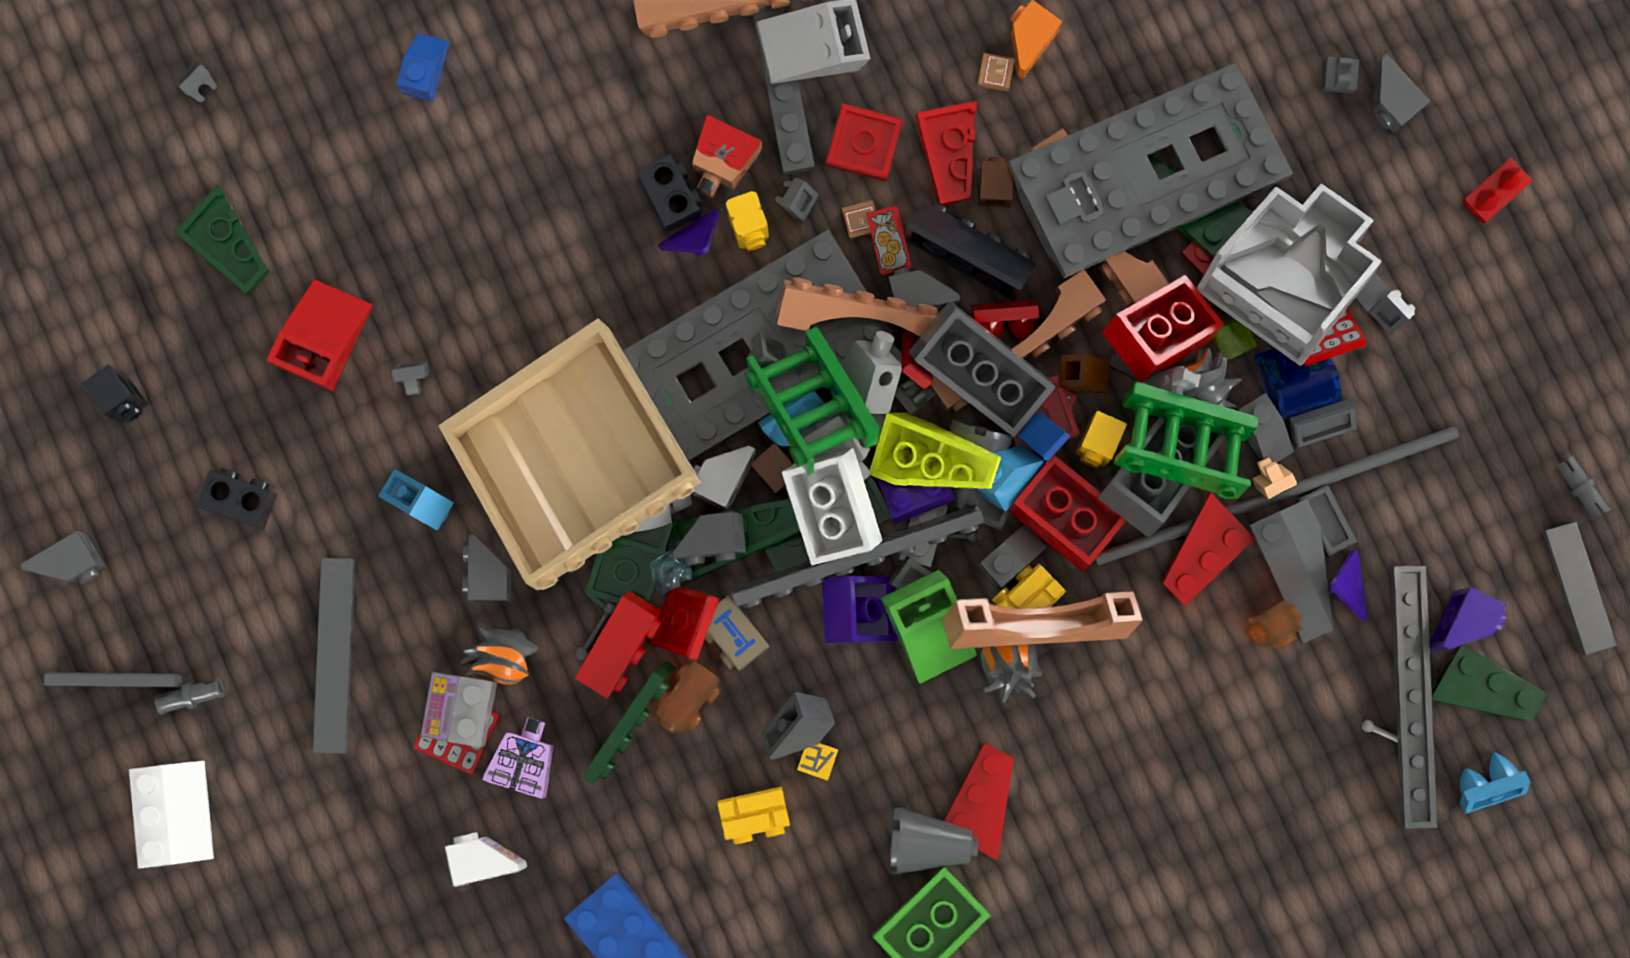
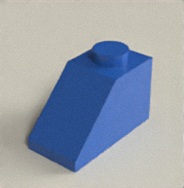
[396,33,449,102]
[1017,411,1070,462]

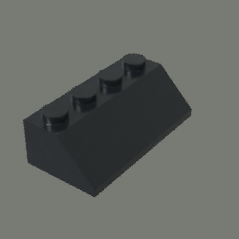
[905,201,1036,301]

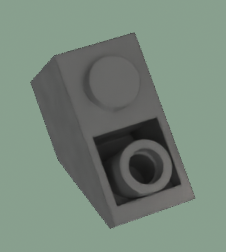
[673,512,746,565]
[462,535,511,602]

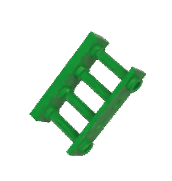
[745,327,879,475]
[1114,381,1259,499]

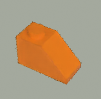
[1011,0,1063,80]

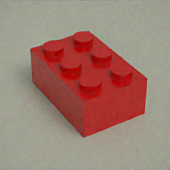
[1102,275,1224,383]
[1007,455,1126,572]

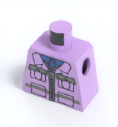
[482,717,553,799]

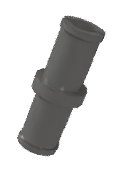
[1556,455,1611,520]
[154,677,224,715]

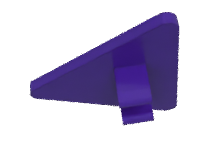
[658,209,720,256]
[1329,550,1368,621]

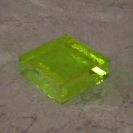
[1214,321,1257,362]

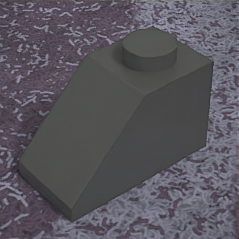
[1373,55,1430,133]
[888,267,960,310]
[1237,393,1294,463]
[977,525,1047,590]
[20,531,105,584]
[761,692,835,759]

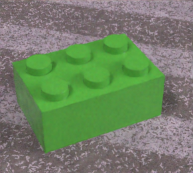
[872,867,991,958]

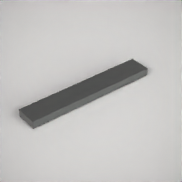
[313,558,356,754]

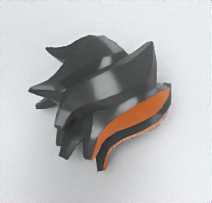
[1183,348,1242,409]
[460,622,538,685]
[981,644,1043,703]

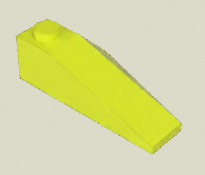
[870,412,1001,489]

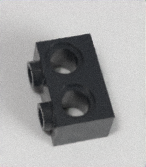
[637,154,703,233]
[81,364,149,423]
[196,468,278,530]

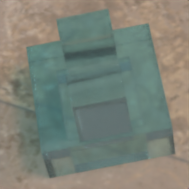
[650,549,692,594]

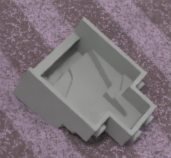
[1197,183,1382,366]

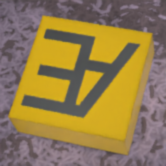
[797,743,838,781]

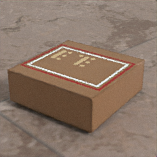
[978,53,1015,92]
[842,200,875,240]

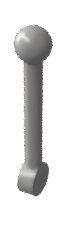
[1362,720,1398,743]

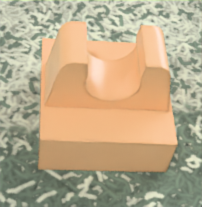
[1252,457,1297,499]

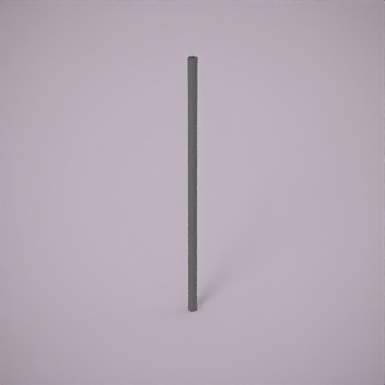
[1094,426,1459,566]

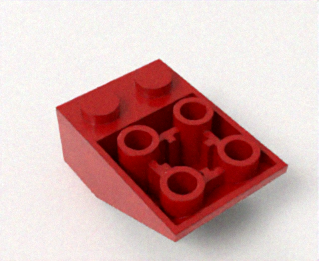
[266,279,373,392]

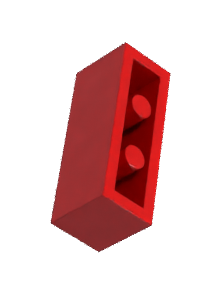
[575,591,663,699]

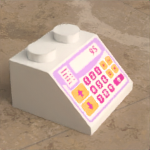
[445,832,527,886]

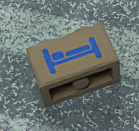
[705,595,770,671]

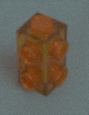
[1246,600,1302,649]
[655,661,722,734]

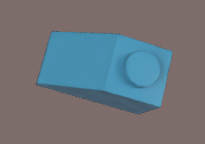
[976,445,1046,512]
[378,469,454,530]

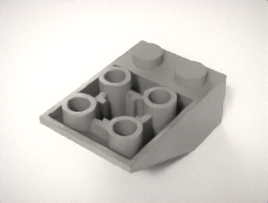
[756,0,871,84]

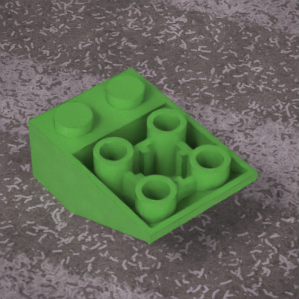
[880,570,977,684]

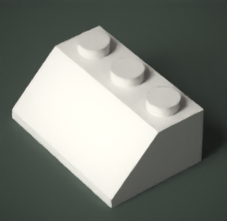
[129,761,214,869]

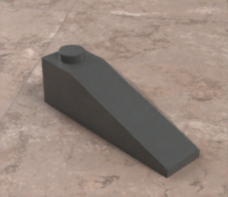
[1248,499,1333,643]

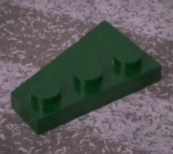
[175,184,270,295]
[1432,644,1547,722]

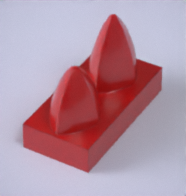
[1461,158,1533,224]
[971,299,1039,342]

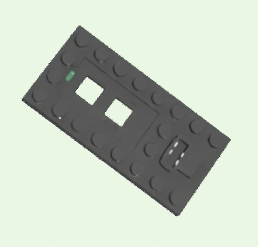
[1007,63,1294,278]
[623,229,895,462]

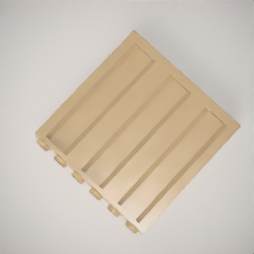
[438,319,701,590]

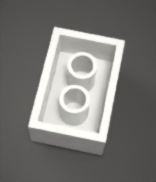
[782,448,883,565]

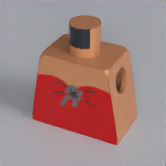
[692,115,763,198]

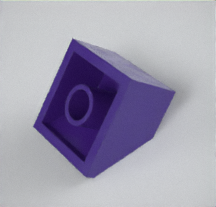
[822,576,898,644]
[1429,587,1507,652]

